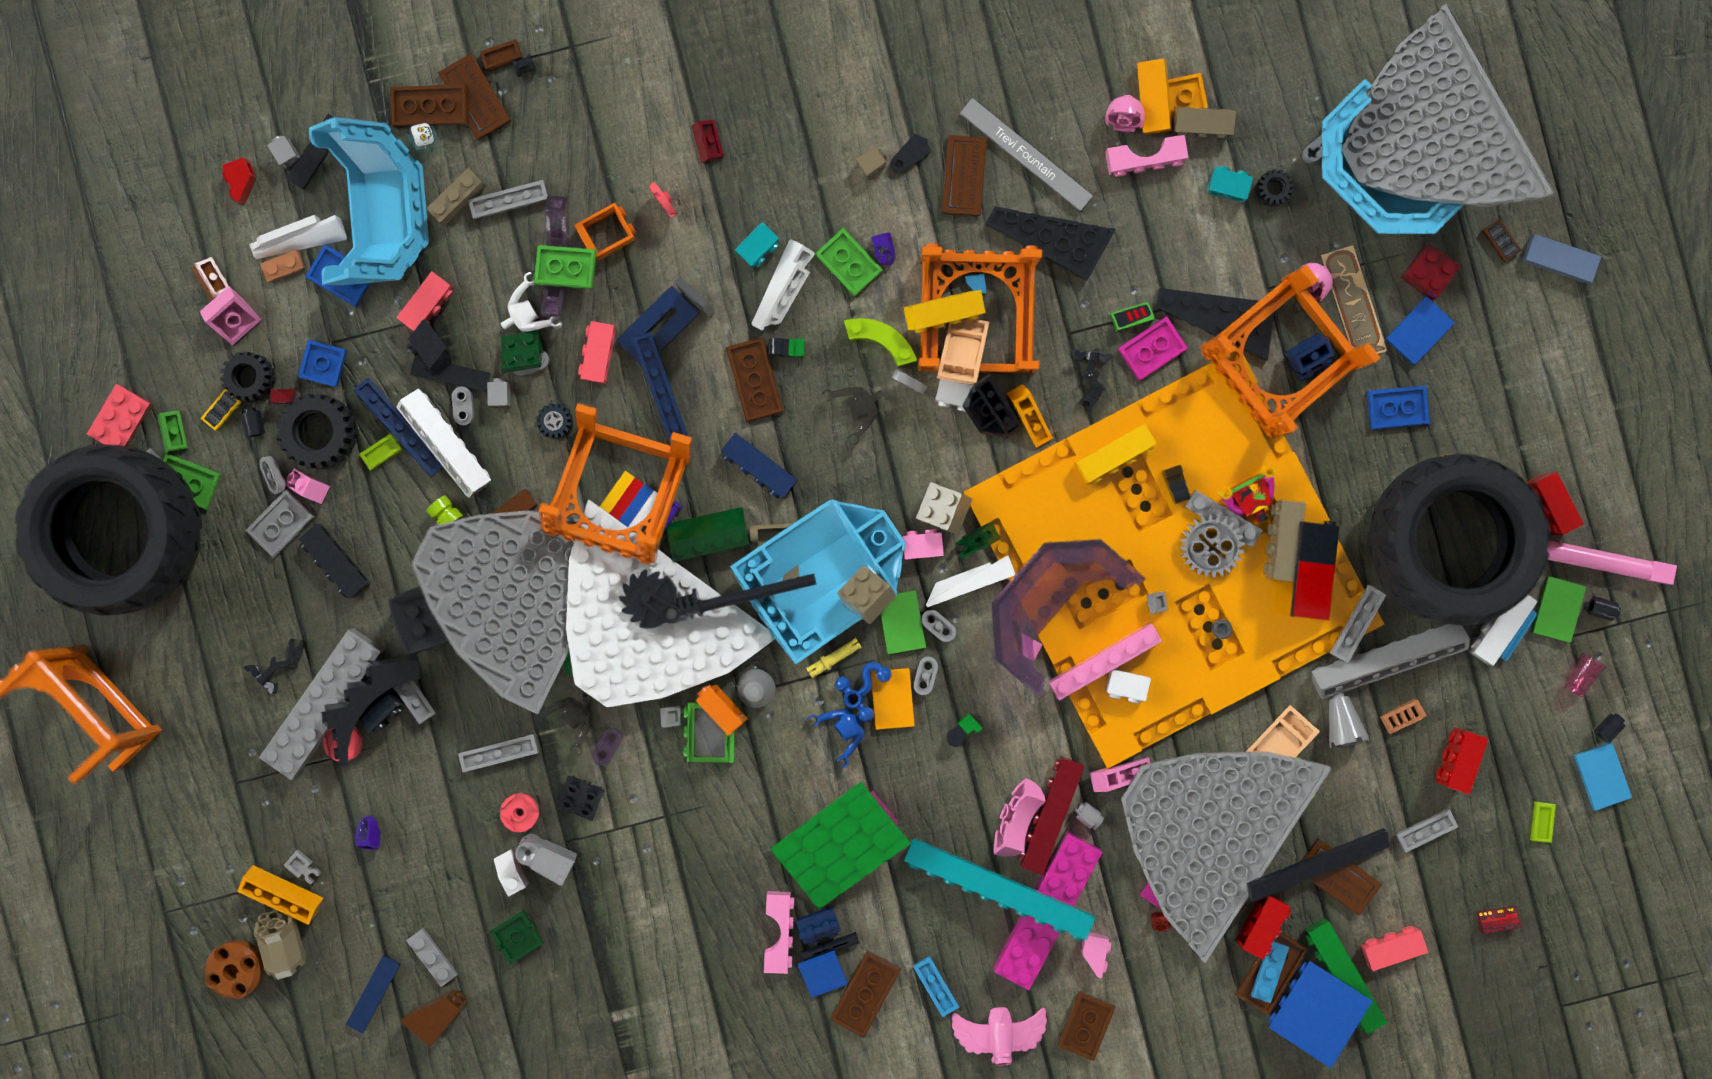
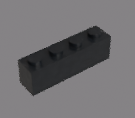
[299,524,371,599]

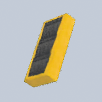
[200,389,242,431]

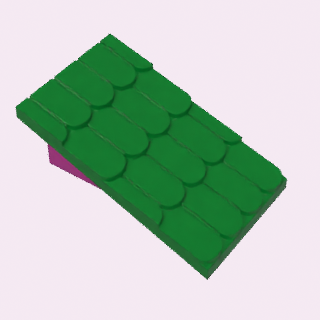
[770,781,911,909]

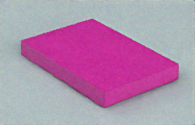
[1118,316,1188,381]

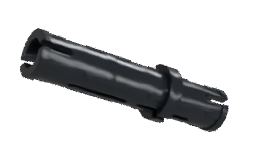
[801,932,860,961]

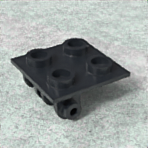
[557,775,605,821]

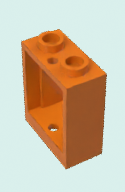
[574,203,636,261]
[696,684,748,736]

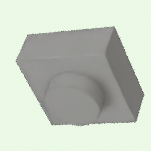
[1147,591,1168,614]
[660,706,681,727]

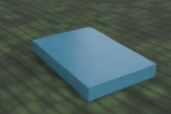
[1574,742,1632,811]

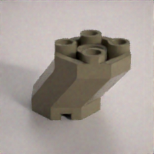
[254,910,306,980]

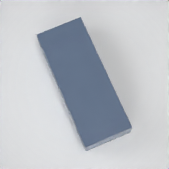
[1521,234,1601,284]

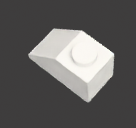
[494,850,529,897]

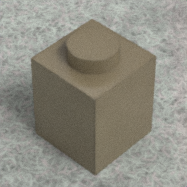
[856,146,887,178]

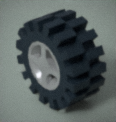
[536,403,573,439]

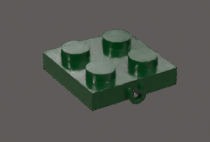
[500,330,544,373]
[489,910,544,964]

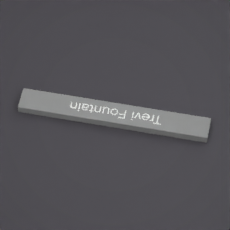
[960,98,1093,212]

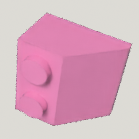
[200,286,261,346]

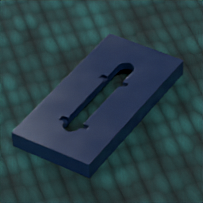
[616,286,699,366]

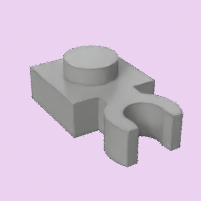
[284,850,321,884]

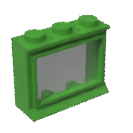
[684,702,736,763]

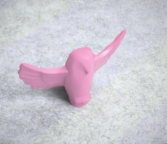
[952,1007,1047,1066]

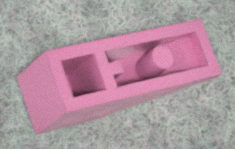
[1090,757,1150,792]

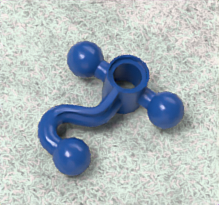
[835,662,892,722]

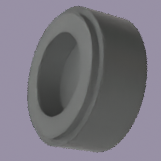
[1211,619,1232,639]

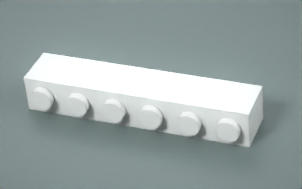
[396,389,491,499]

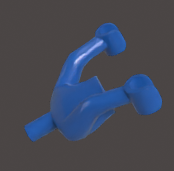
[807,709,865,768]

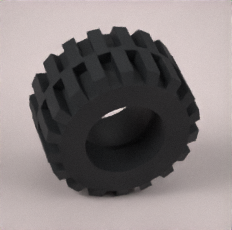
[220,351,276,402]

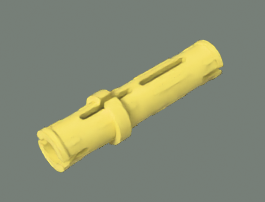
[806,637,862,679]

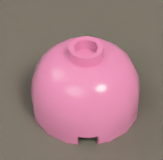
[1105,95,1145,132]
[1300,263,1333,302]

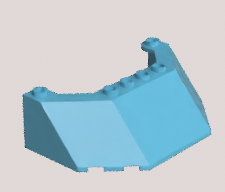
[1322,79,1464,234]
[309,117,429,286]

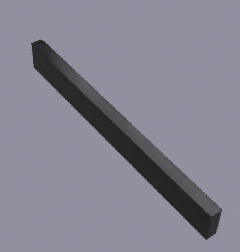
[1247,828,1389,902]

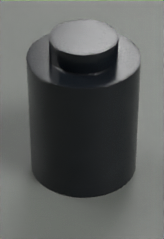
[241,407,266,438]
[1587,596,1621,621]
[1594,713,1626,744]

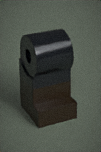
[1161,465,1190,504]

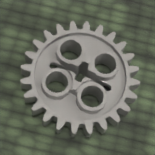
[1180,514,1245,578]

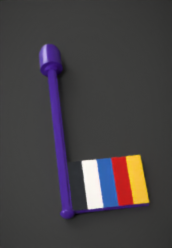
[600,471,682,535]

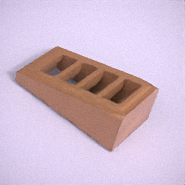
[1380,699,1427,734]

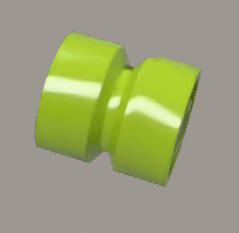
[426,495,463,525]

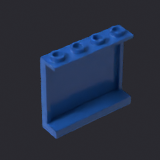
[1268,960,1373,1068]

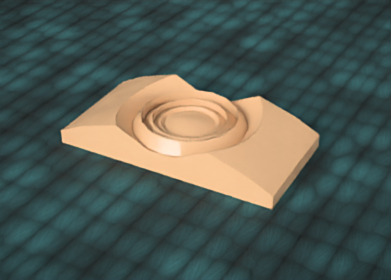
[937,318,989,385]
[1246,705,1320,758]

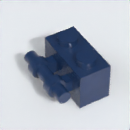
[1285,333,1335,383]
[796,906,841,945]

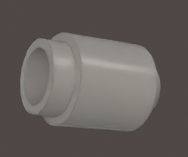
[1074,802,1104,830]

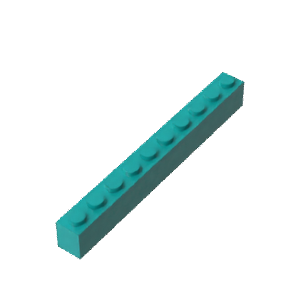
[904,838,1096,941]

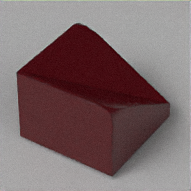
[270,388,296,404]

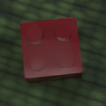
[1400,243,1461,300]

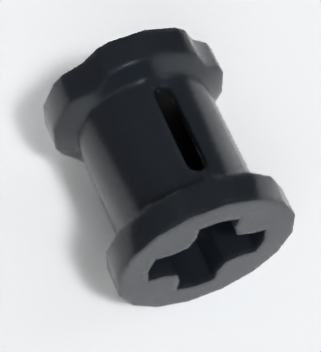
[512,54,536,77]

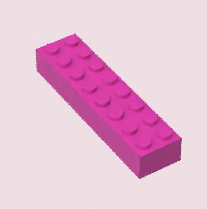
[993,831,1103,990]

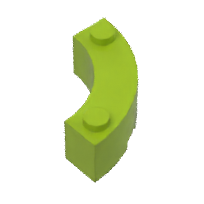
[844,318,917,368]

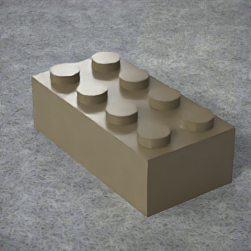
[1263,500,1306,582]

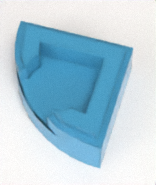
[965,274,986,294]

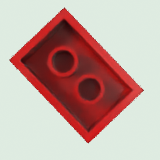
[1526,472,1584,535]
[1435,727,1489,795]
[1235,895,1291,960]

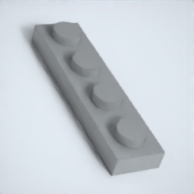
[468,180,549,220]
[1184,490,1263,547]
[1329,585,1386,663]
[458,734,539,772]

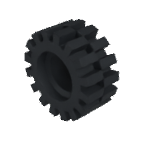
[1256,169,1294,207]

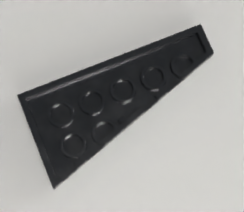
[985,206,1116,281]
[1156,288,1274,361]

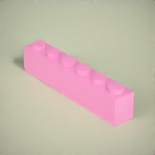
[1047,623,1162,700]

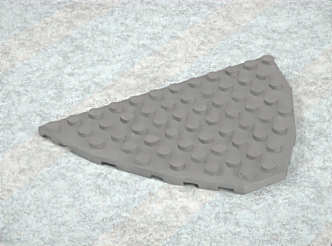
[1342,4,1553,206]
[1121,751,1331,963]

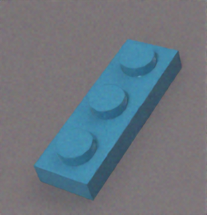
[1251,941,1289,1003]
[913,955,959,1017]

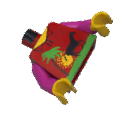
[1217,464,1276,523]

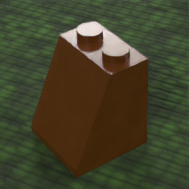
[400,989,468,1046]

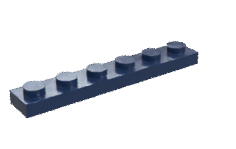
[632,332,689,441]
[353,378,444,478]

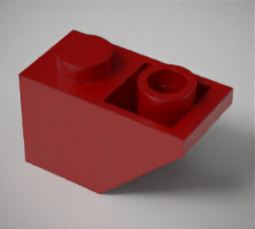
[222,157,256,205]

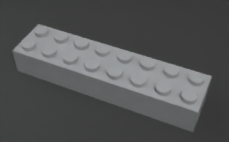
[259,628,386,780]

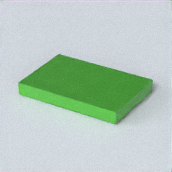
[815,228,883,297]
[534,245,597,289]
[163,453,222,510]
[1531,576,1586,643]
[881,590,926,654]

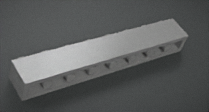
[1312,624,1470,700]

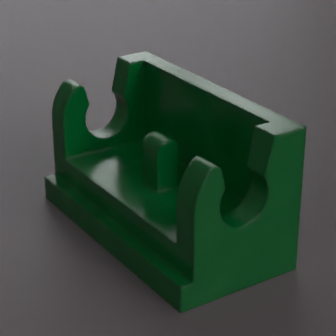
[956,522,1001,559]

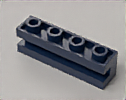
[721,433,798,499]

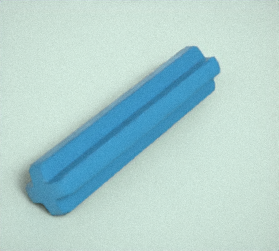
[1499,610,1537,661]

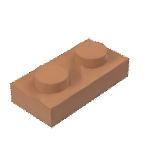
[260,250,305,283]

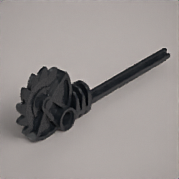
[619,569,817,628]

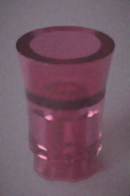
[1564,653,1607,698]

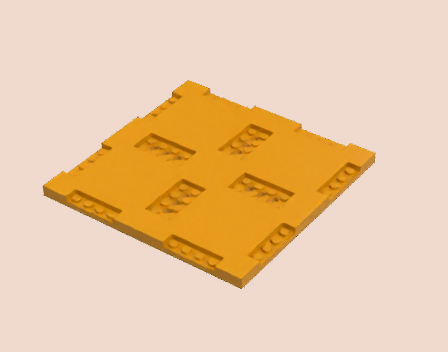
[963,352,1384,769]

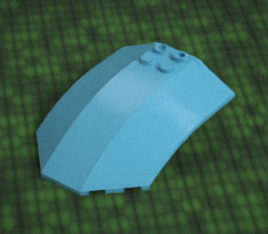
[730,500,906,664]

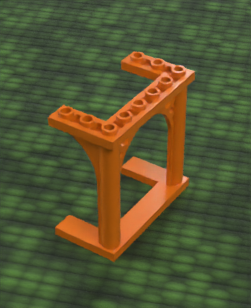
[918,243,1042,374]
[1200,264,1381,438]
[539,403,692,564]
[0,645,162,784]

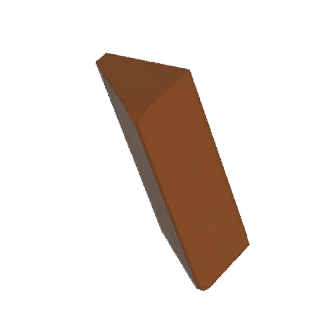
[192,257,229,301]

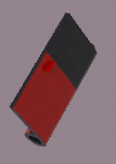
[1290,521,1340,620]

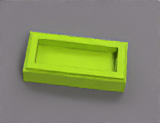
[359,433,403,471]
[1530,801,1556,843]

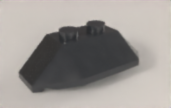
[962,374,1023,438]

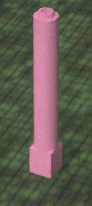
[1547,540,1677,585]

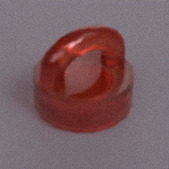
[1151,912,1171,932]

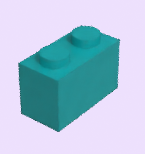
[1206,166,1253,203]
[735,222,779,269]

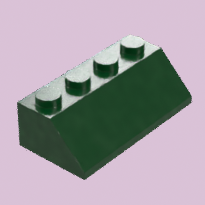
[667,507,750,562]

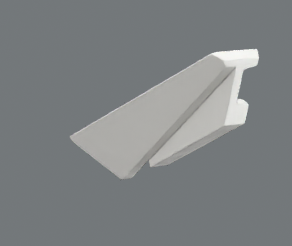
[249,215,347,259]
[752,240,815,330]
[926,556,1015,607]

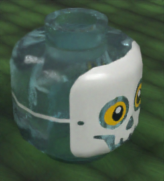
[406,123,437,151]

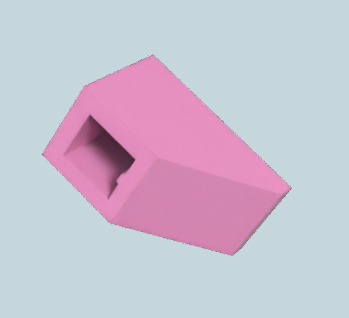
[286,468,330,504]
[1080,933,1111,978]

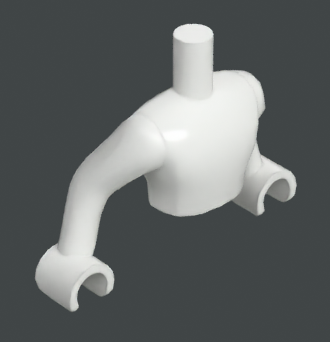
[501,272,562,332]

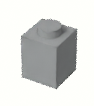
[267,135,300,169]
[487,378,511,407]

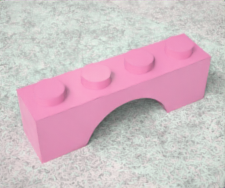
[1105,135,1189,177]
[764,891,794,974]

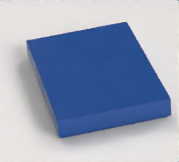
[305,244,371,308]
[1385,296,1455,365]
[1367,385,1430,430]

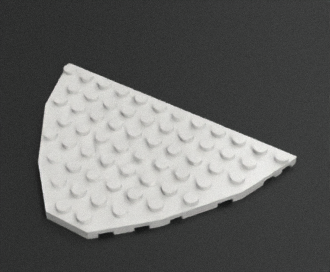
[566,500,775,707]

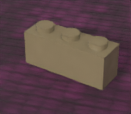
[1172,107,1236,138]
[426,168,486,226]

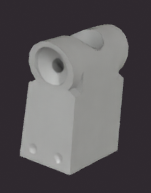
[515,834,577,886]

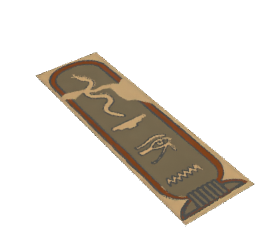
[1321,245,1387,354]

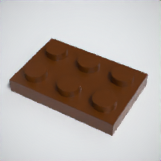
[1057,991,1116,1061]

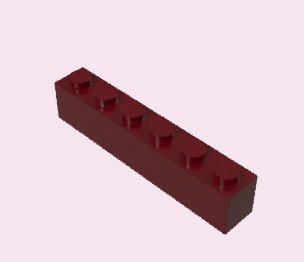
[1018,756,1085,875]

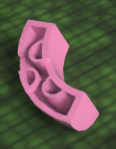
[994,778,1046,856]

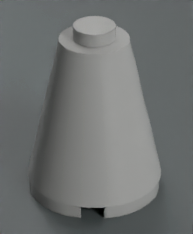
[737,669,776,708]
[1329,693,1369,748]

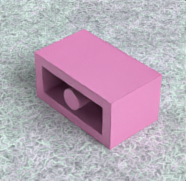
[902,529,944,559]

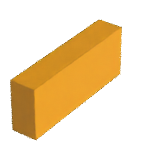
[1137,58,1173,135]

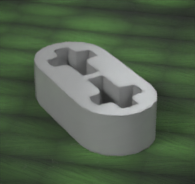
[1302,135,1322,164]
[891,369,928,395]

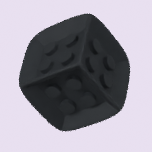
[388,586,450,655]

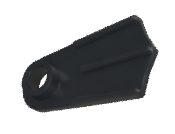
[890,134,931,173]

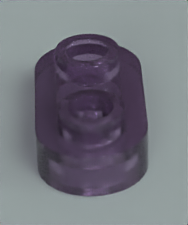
[592,728,622,765]

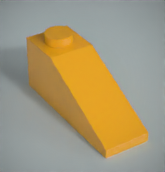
[1006,384,1053,448]

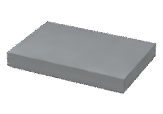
[245,489,315,558]

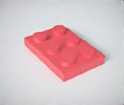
[87,384,152,446]

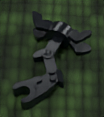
[1072,350,1113,411]
[244,638,305,694]

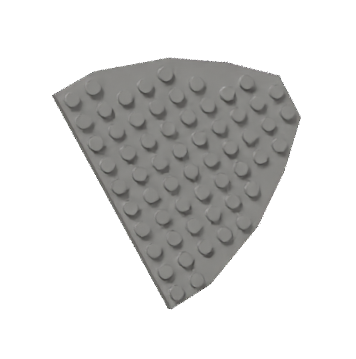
[411,511,579,714]

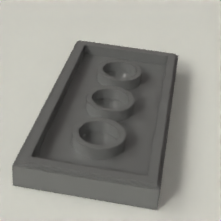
[674,277,715,318]

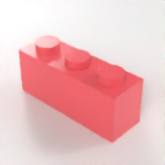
[396,271,454,331]
[578,321,617,384]
[1360,926,1428,971]

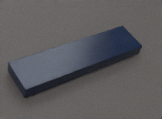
[346,955,401,1034]

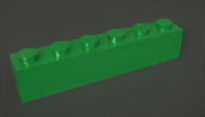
[1304,918,1388,1035]

